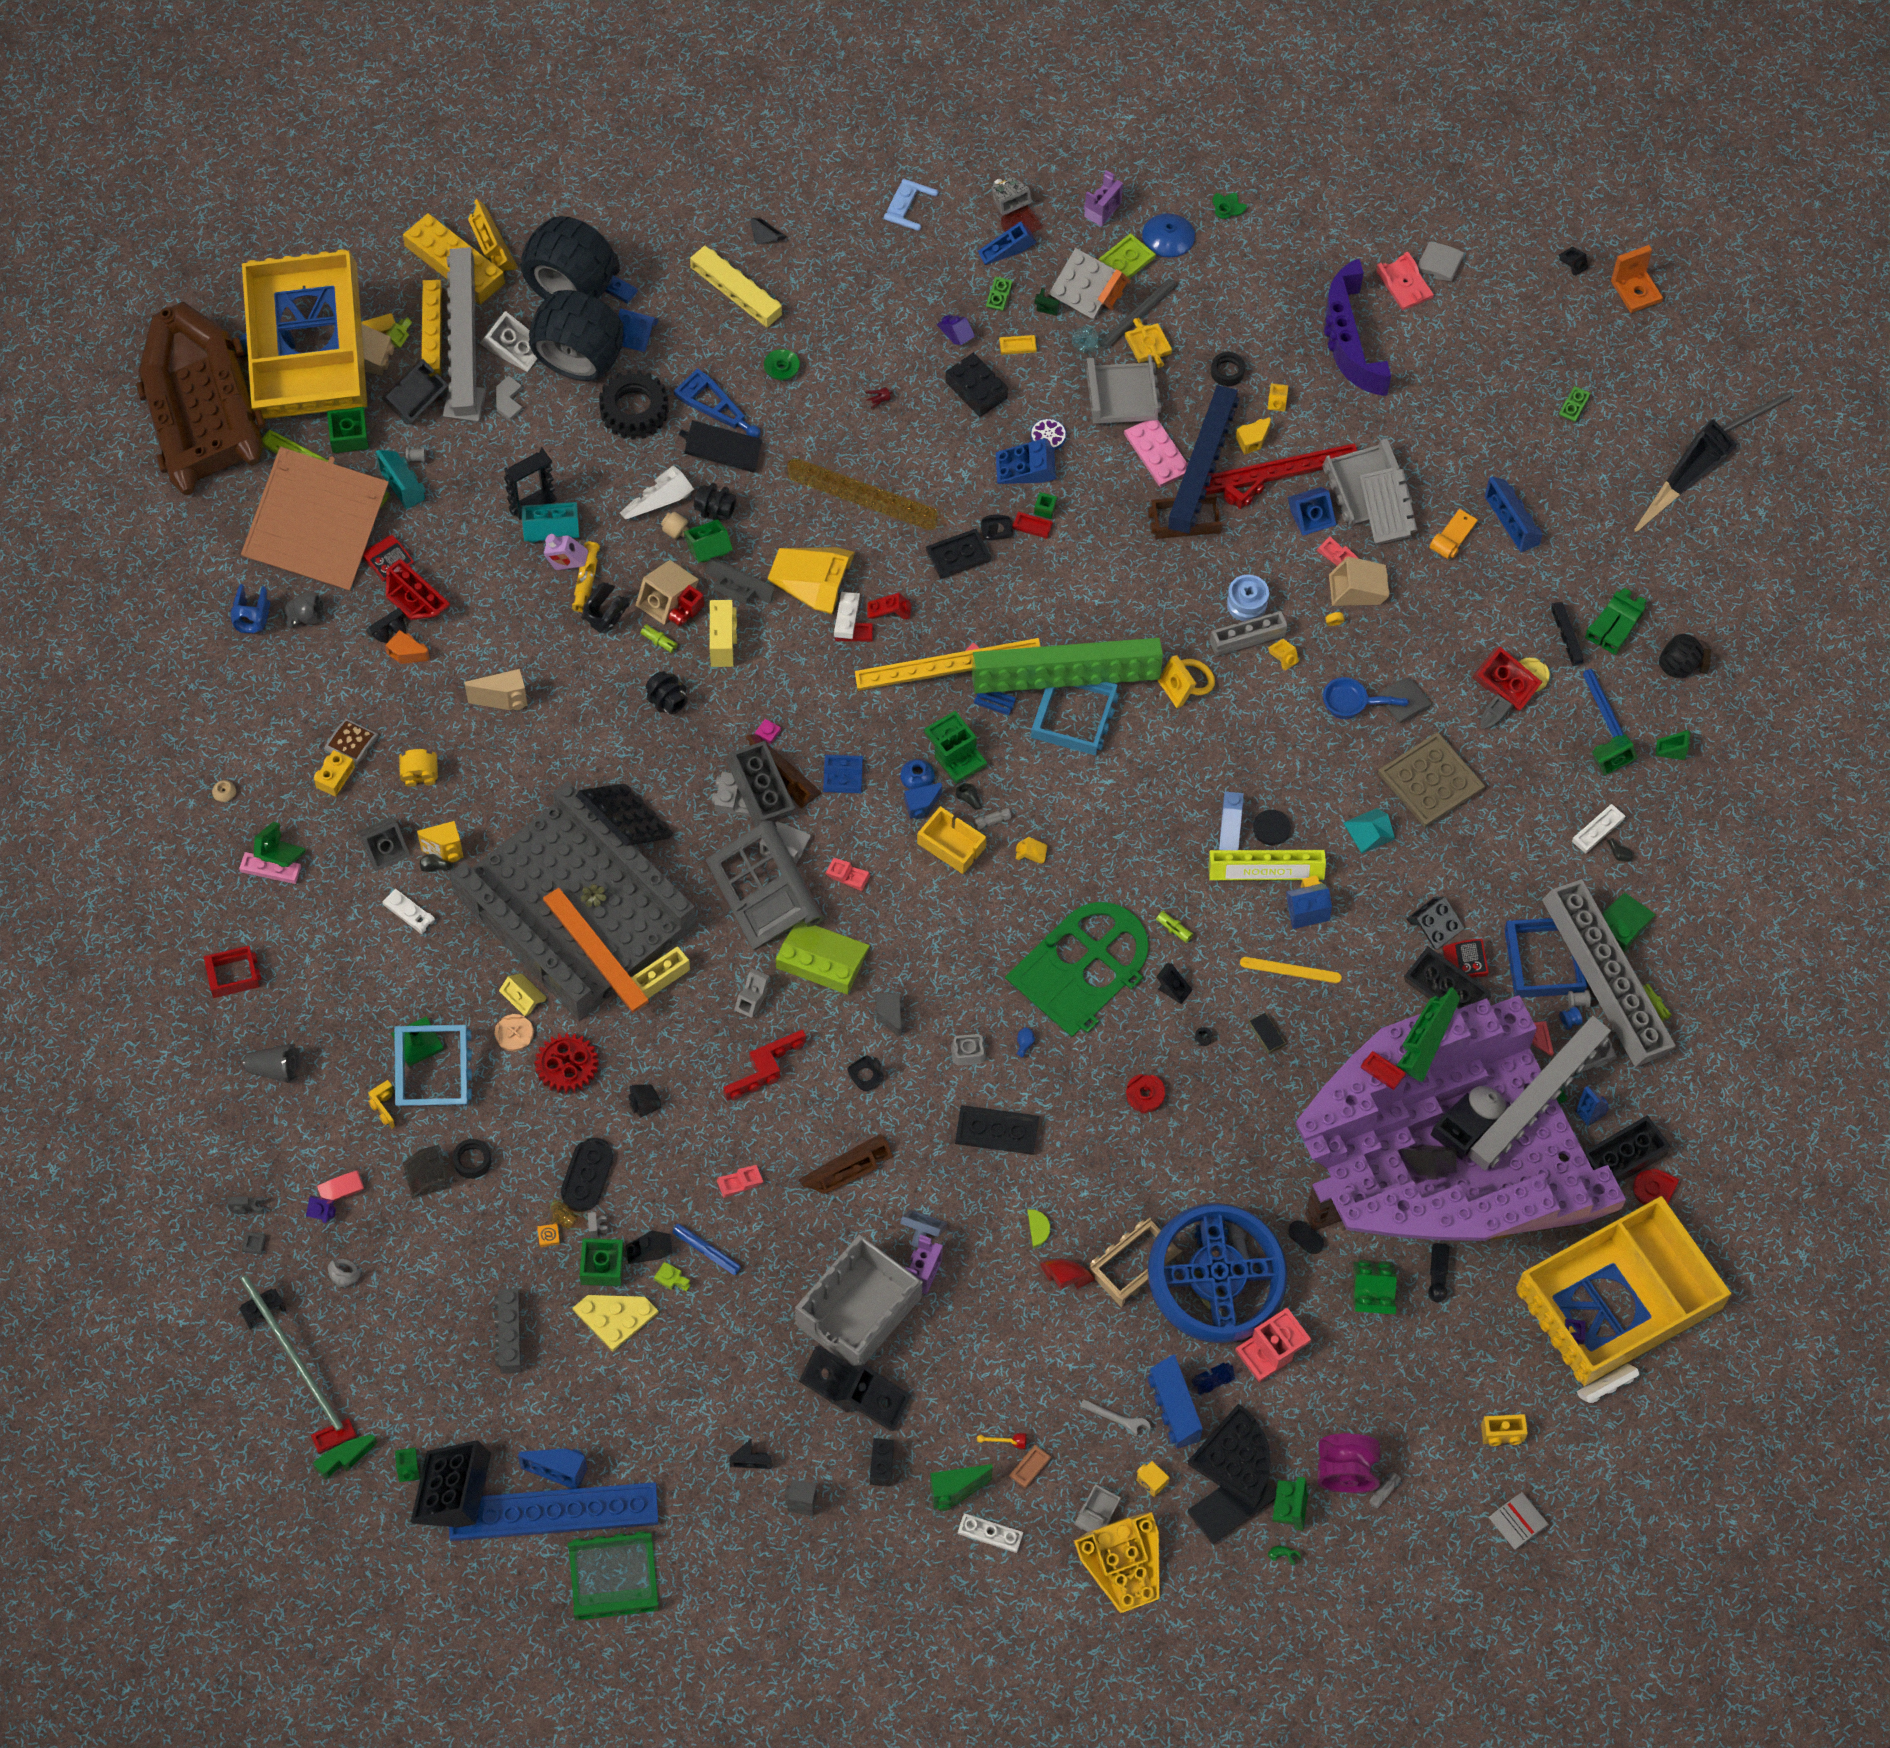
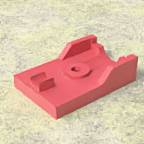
[1376,252,1434,311]

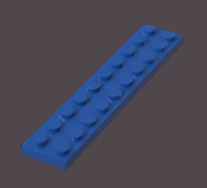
[449,1482,658,1541]

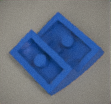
[823,755,863,793]

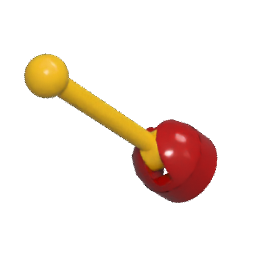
[977,1433,1027,1449]

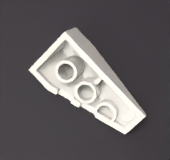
[620,466,694,519]

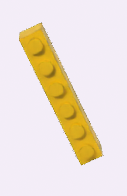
[422,280,443,378]

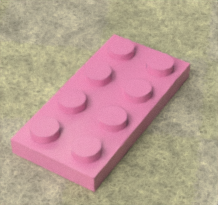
[1124,420,1188,487]

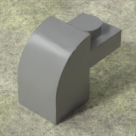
[734,968,770,1018]

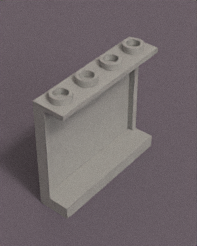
[1086,355,1161,424]
[1323,438,1413,527]

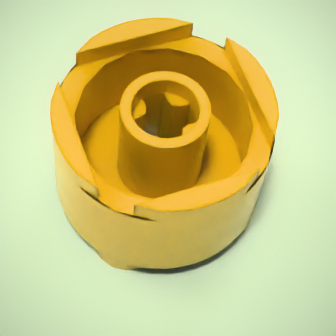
[399,749,438,787]

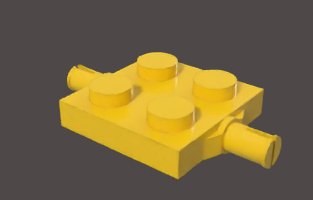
[1125,317,1172,368]

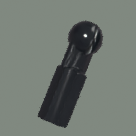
[1428,1243,1450,1303]

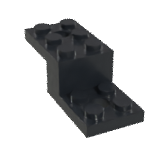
[799,1345,911,1431]

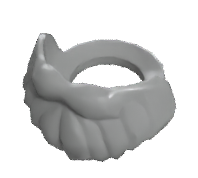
[328,1259,361,1288]

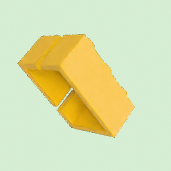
[917,806,986,874]

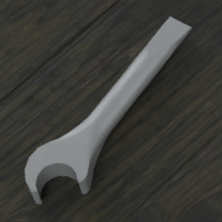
[1080,1399,1151,1436]

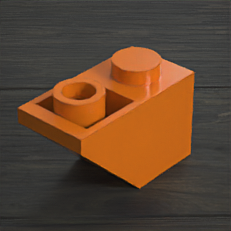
[385,630,430,664]

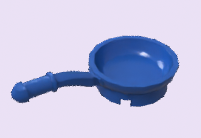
[1323,677,1409,719]

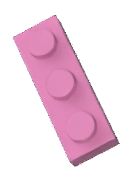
[239,852,301,884]

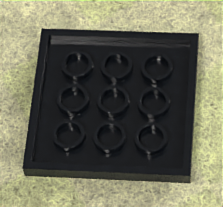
[576,783,673,846]

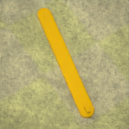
[1240,957,1342,983]

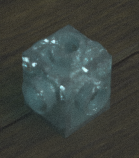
[1071,326,1101,353]

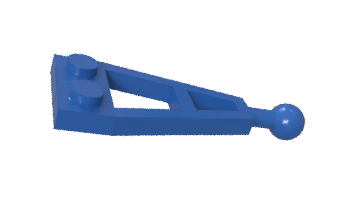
[674,368,761,438]

